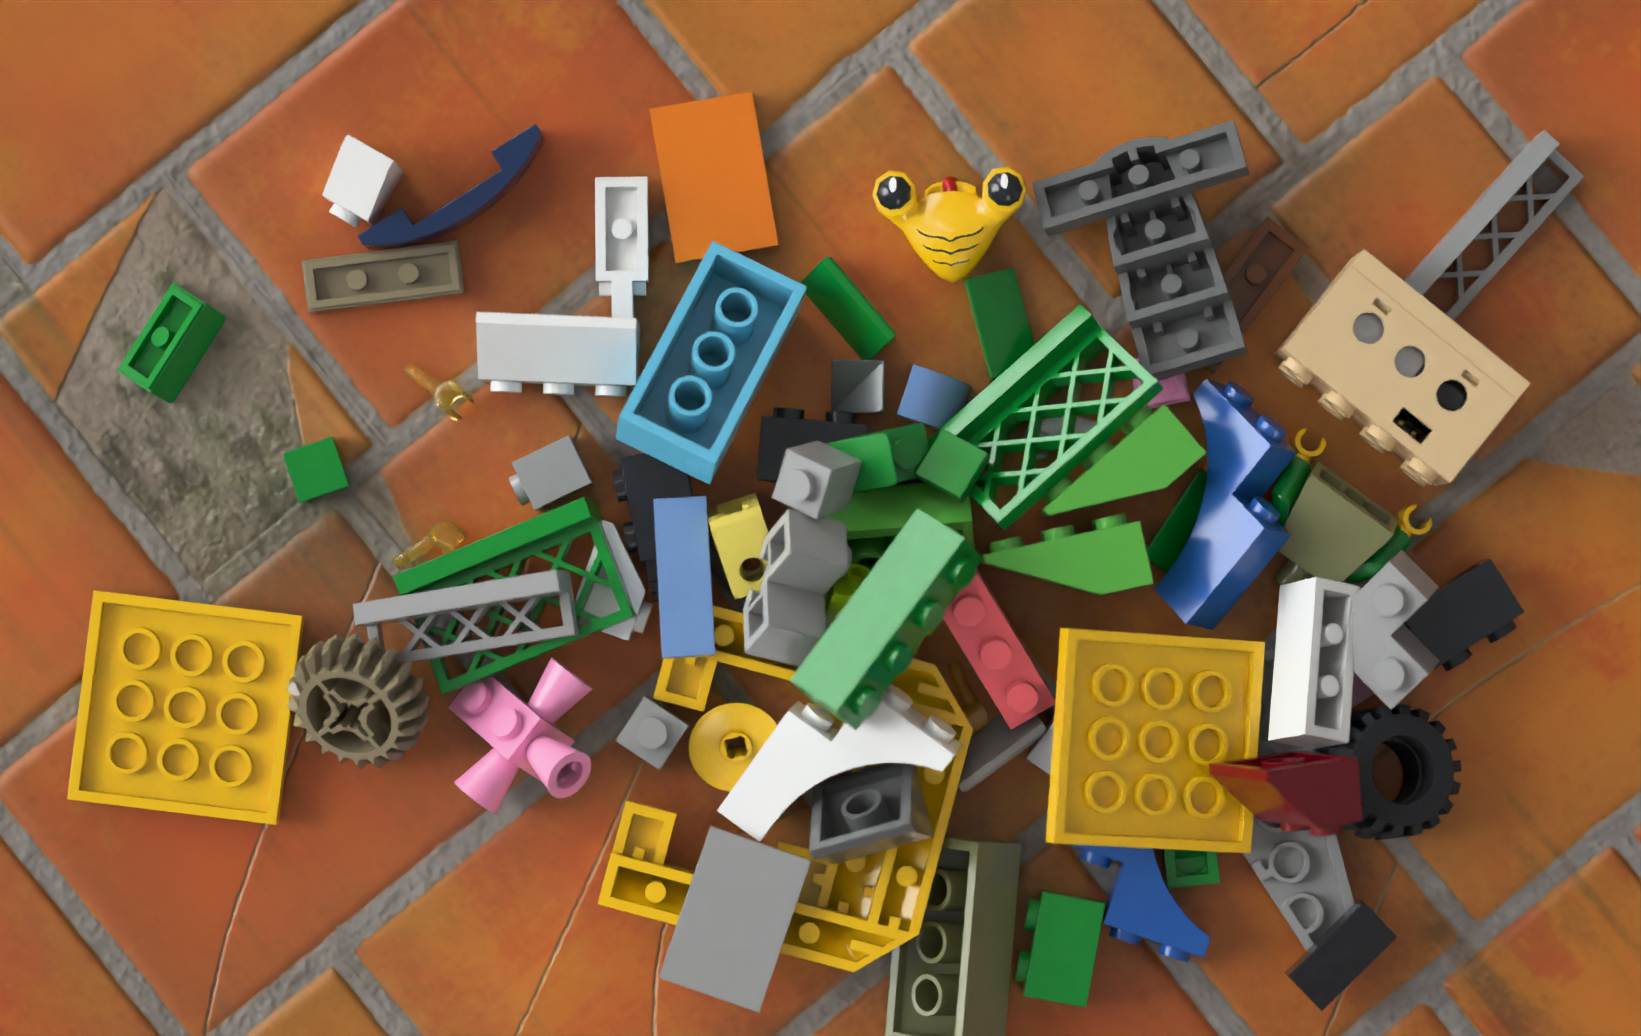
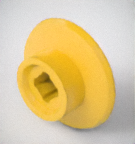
[688,703,777,792]

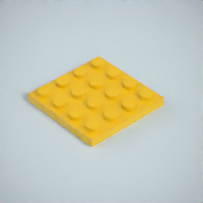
[67,590,305,825]
[1046,628,1265,854]

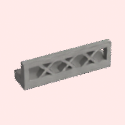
[1404,130,1584,321]
[353,570,579,662]

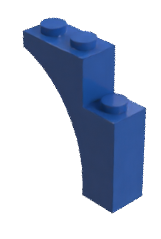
[1154,379,1297,630]
[1072,844,1211,962]

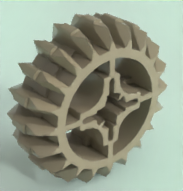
[287,632,430,770]

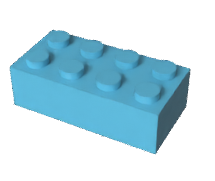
[615,241,807,485]

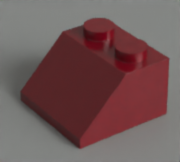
[1209,750,1363,836]

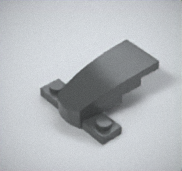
[1032,120,1250,381]

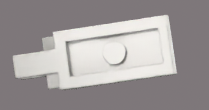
[595,177,649,318]

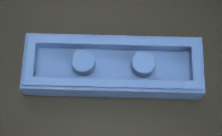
[653,496,715,659]

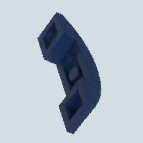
[358,124,545,249]

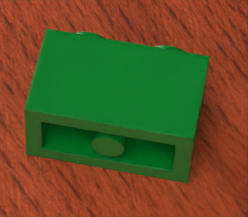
[1014,888,1105,1008]

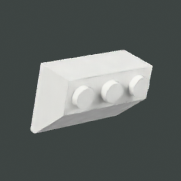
[476,312,641,397]

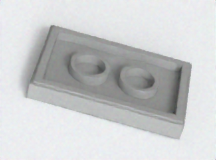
[658,826,811,1012]

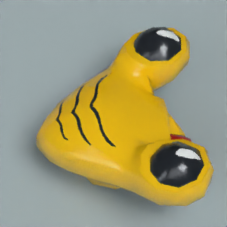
[872,166,1027,283]

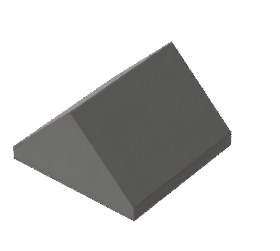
[809,763,934,864]

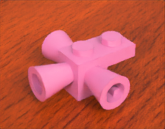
[448,657,593,814]

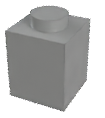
[509,435,594,511]
[772,440,862,519]
[615,696,690,770]

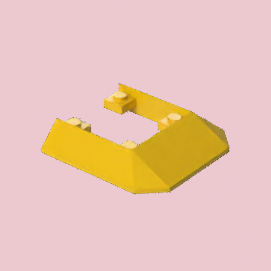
[598,606,973,972]

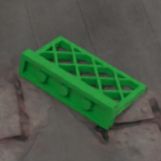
[927,304,1163,531]
[393,497,637,694]

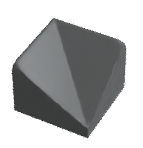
[831,359,885,415]

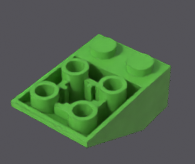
[1038,404,1207,518]
[981,513,1154,595]

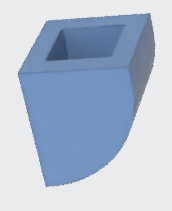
[896,364,971,430]

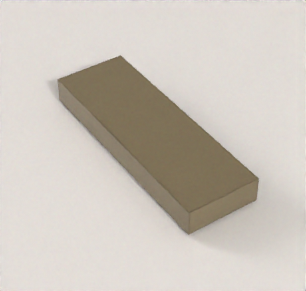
[302,241,465,313]

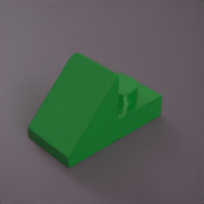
[825,422,930,493]

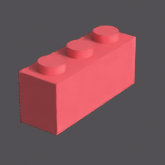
[943,568,1055,730]

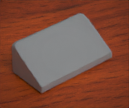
[958,713,1047,792]

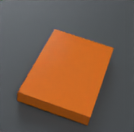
[649,91,779,264]

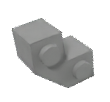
[743,509,852,666]
[1352,550,1440,709]

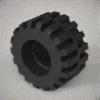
[1317,704,1461,840]

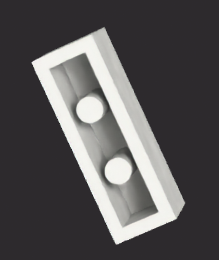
[1268,577,1360,749]

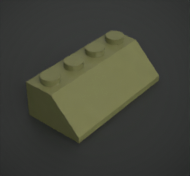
[885,835,1021,1036]

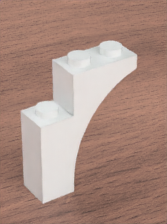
[717,684,963,842]

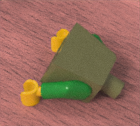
[1271,428,1432,585]

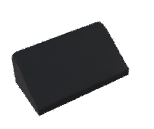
[1284,899,1397,1011]

